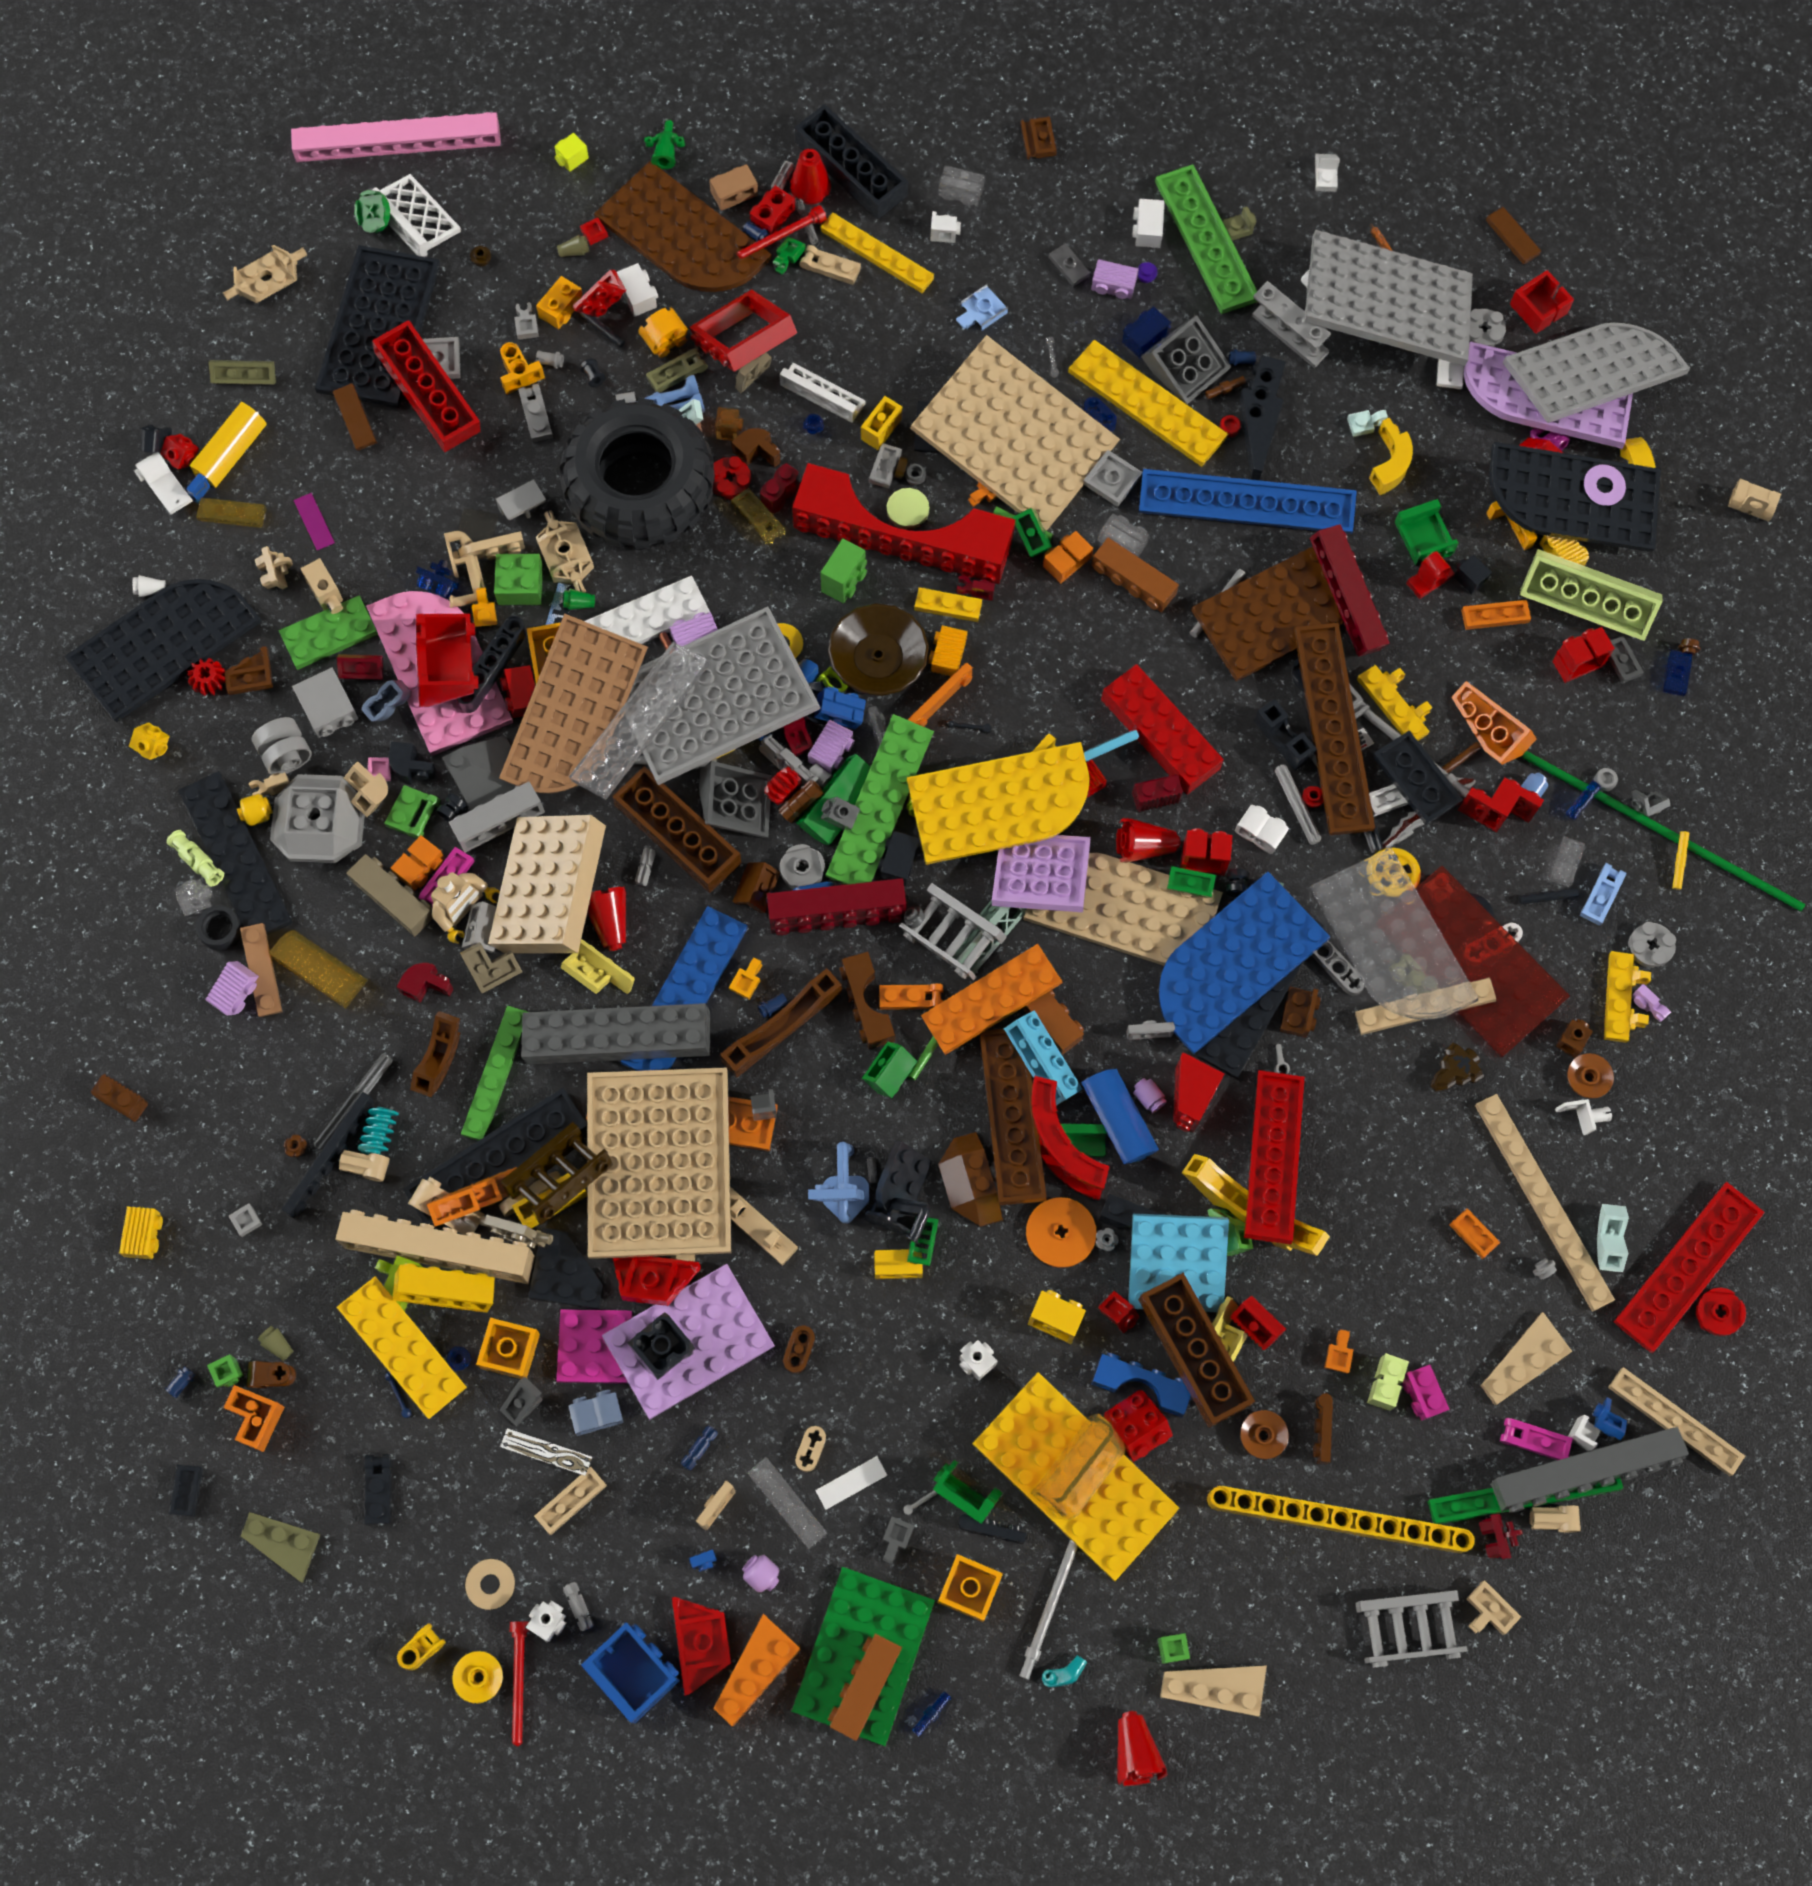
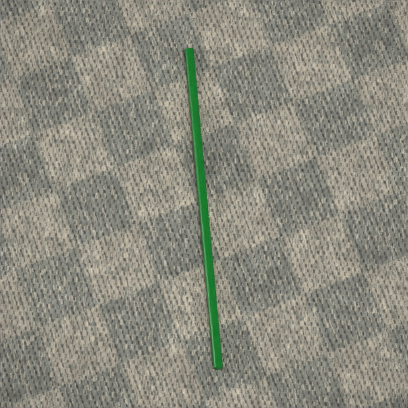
[1522,751,1806,912]

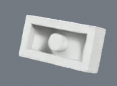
[1315,154,1340,192]

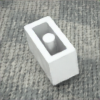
[1132,199,1164,248]
[617,263,658,317]

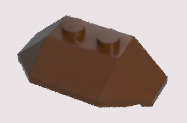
[938,1132,1003,1227]

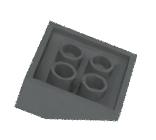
[1141,315,1231,404]
[442,735,516,810]
[699,761,772,839]

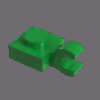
[773,237,806,274]

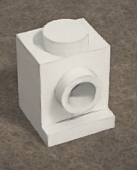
[931,211,961,243]

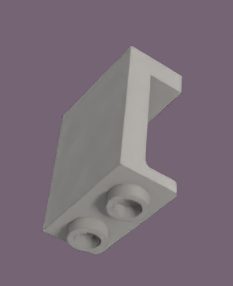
[292,667,358,738]

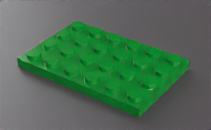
[791,1567,935,1746]

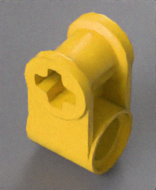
[397,1623,446,1671]

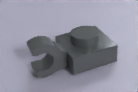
[883,1517,914,1564]

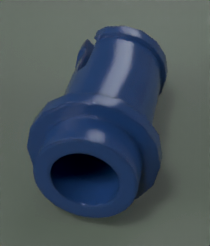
[743,221,770,242]
[1229,349,1256,366]
[758,993,788,1018]
[165,1366,196,1398]

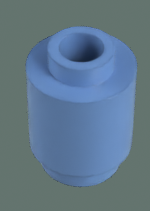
[1521,773,1549,798]

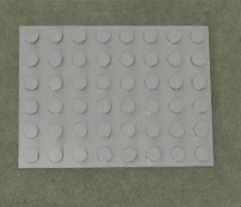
[1304,230,1473,366]
[623,607,820,785]

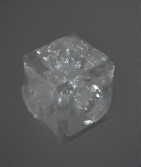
[175,879,213,916]

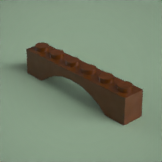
[720,968,842,1078]

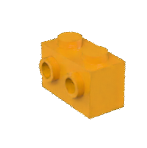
[536,276,583,330]

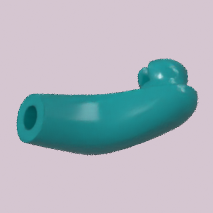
[1042,1655,1087,1687]

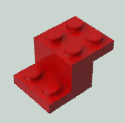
[1458,777,1544,832]

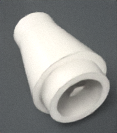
[133,575,166,597]

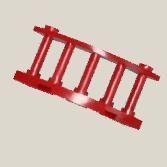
[1031,1076,1110,1201]

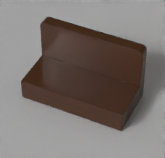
[733,862,780,913]

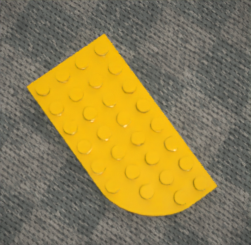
[907,742,1089,865]

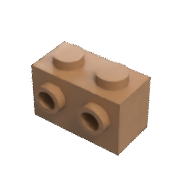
[710,164,758,211]

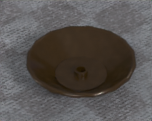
[828,603,929,696]

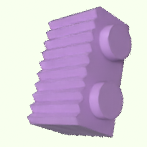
[1091,259,1139,299]
[670,612,718,649]
[808,720,855,774]
[206,961,259,1016]

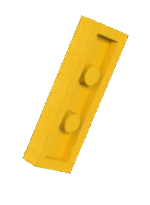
[914,588,982,622]

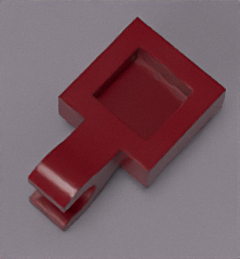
[957,576,995,601]

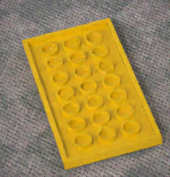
[972,1372,1179,1581]

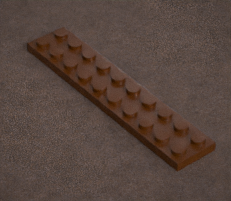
[1294,623,1375,835]

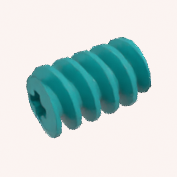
[358,1107,399,1155]

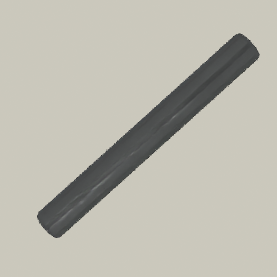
[314,1053,393,1151]

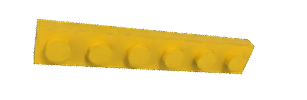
[821,213,934,293]

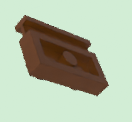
[1021,117,1056,160]

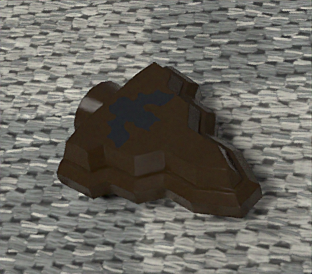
[1430,1042,1484,1092]

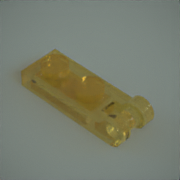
[732,488,786,545]

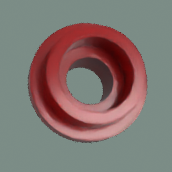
[1302,786,1323,808]

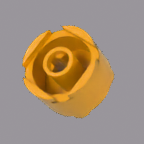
[639,308,688,358]

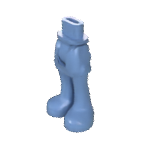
[637,375,705,413]

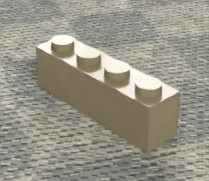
[346,854,433,937]

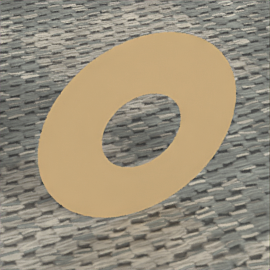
[465,1559,515,1610]

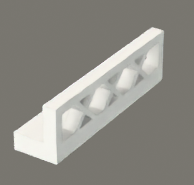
[780,363,865,423]

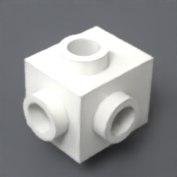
[959,1340,997,1381]
[526,1601,566,1642]

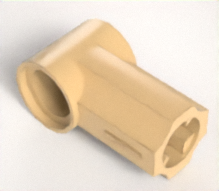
[339,1150,390,1182]
[1529,1506,1580,1532]

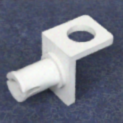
[1555,1099,1612,1135]

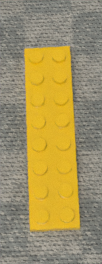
[1068,340,1228,467]

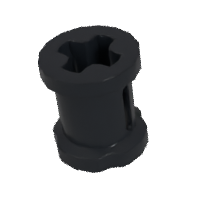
[579,358,606,387]

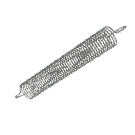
[795,199,819,247]

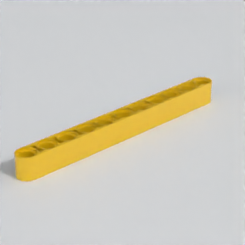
[1207,1486,1475,1553]

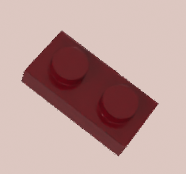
[337,654,384,679]

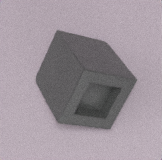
[751,1089,777,1121]

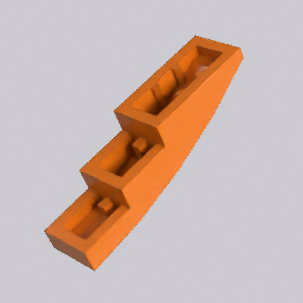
[427,1167,517,1226]

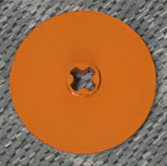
[1026,1197,1097,1268]

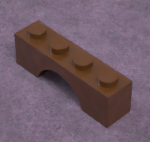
[839,952,895,1049]

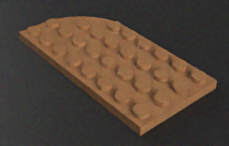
[499,613,648,794]

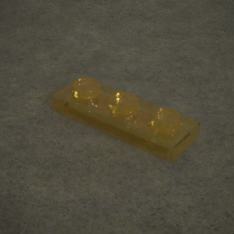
[196,498,266,528]

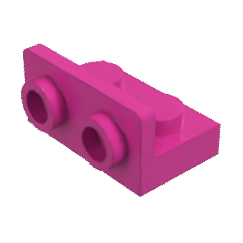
[1402,1365,1450,1421]

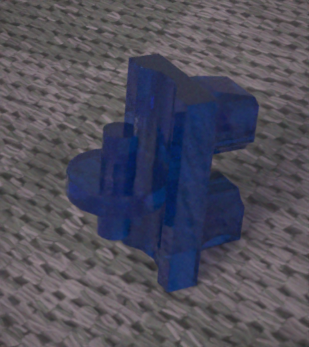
[416,559,459,599]

